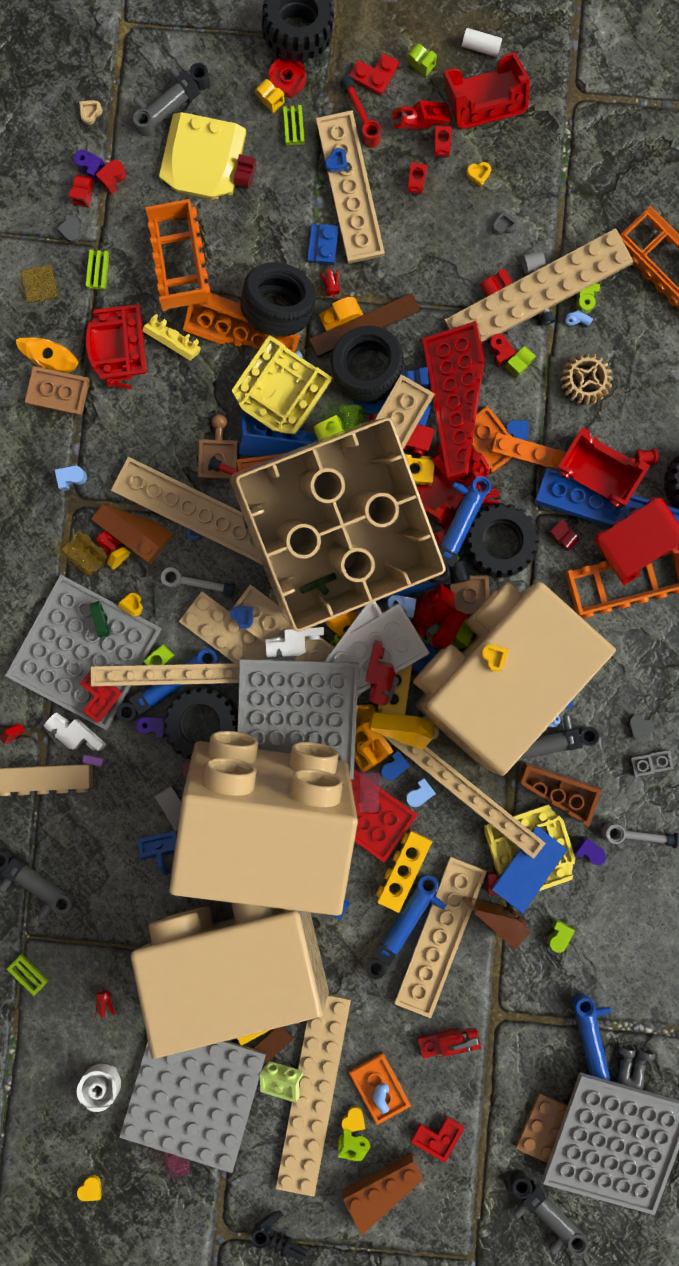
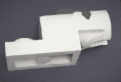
[266,627,324,660]
[43,713,107,751]

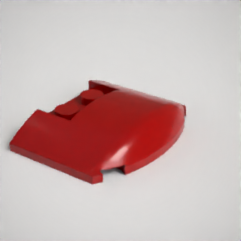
[86,304,147,380]

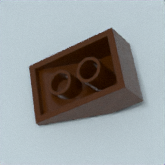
[462,896,531,950]

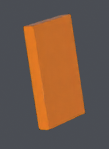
[472,405,512,474]
[349,1052,411,1125]

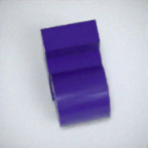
[74,150,105,183]
[136,717,167,737]
[573,836,606,865]

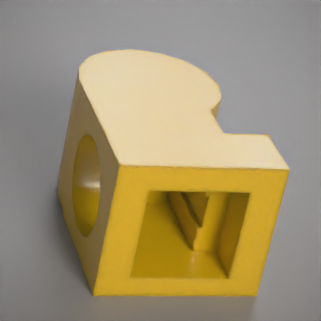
[254,79,285,113]

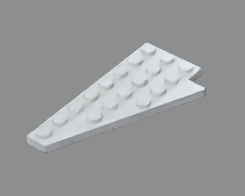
[325,601,429,695]

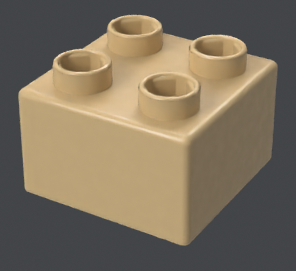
[230,418,446,632]
[413,582,616,776]
[169,731,358,916]
[131,903,329,1059]

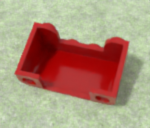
[595,497,679,586]

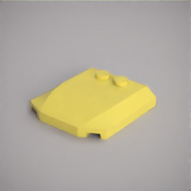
[159,112,246,200]
[232,335,333,435]
[484,805,575,891]

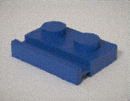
[307,223,339,265]

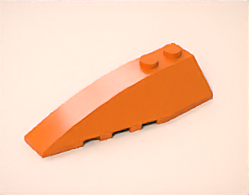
[183,287,300,353]

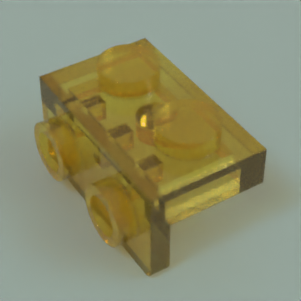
[61,530,107,577]

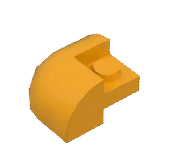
[355,722,394,773]

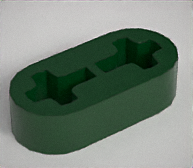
[90,601,110,638]

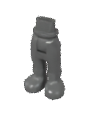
[617,1043,655,1090]

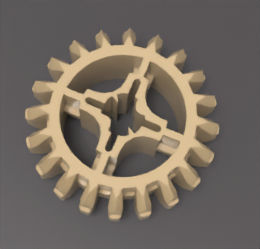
[560,353,613,405]

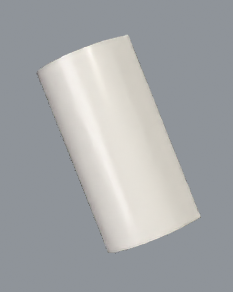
[462,28,502,57]

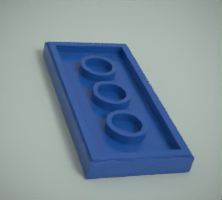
[491,826,568,914]

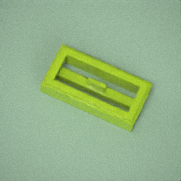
[283,105,305,146]
[86,250,109,290]
[7,954,49,996]

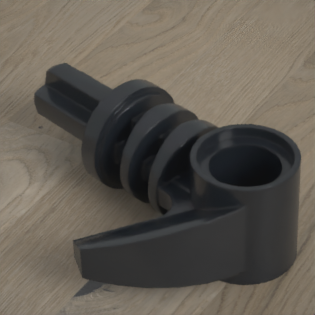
[251,1210,307,1261]

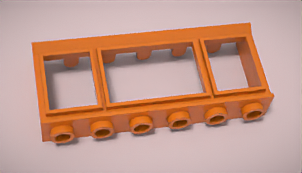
[145,199,211,312]
[620,206,679,309]
[564,550,679,619]

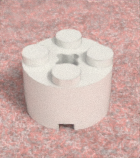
[77,1064,121,1112]

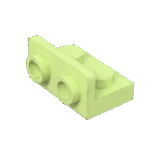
[259,1061,303,1103]

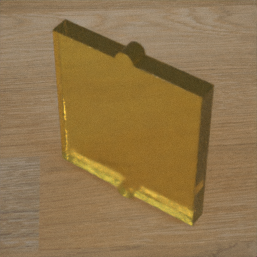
[21,264,58,303]

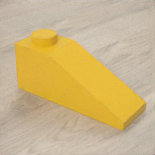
[369,712,435,750]

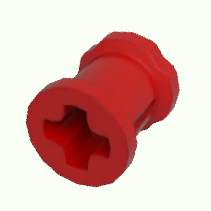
[635,448,658,465]

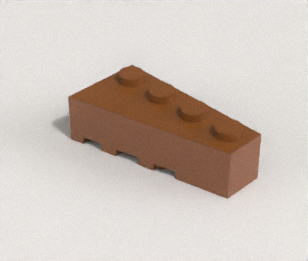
[518,761,602,827]
[343,1153,423,1236]

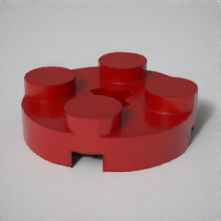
[269,58,306,98]

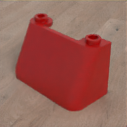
[443,52,530,129]
[557,427,651,509]
[416,441,490,529]

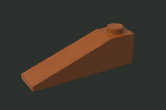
[91,504,174,565]

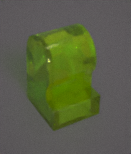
[339,405,363,430]

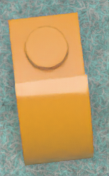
[319,297,363,331]

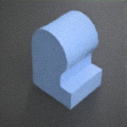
[55,466,87,491]
[385,595,416,620]
[406,777,436,807]

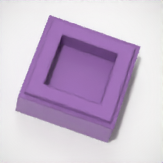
[83,754,107,767]

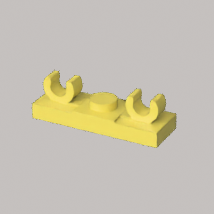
[143,314,201,361]

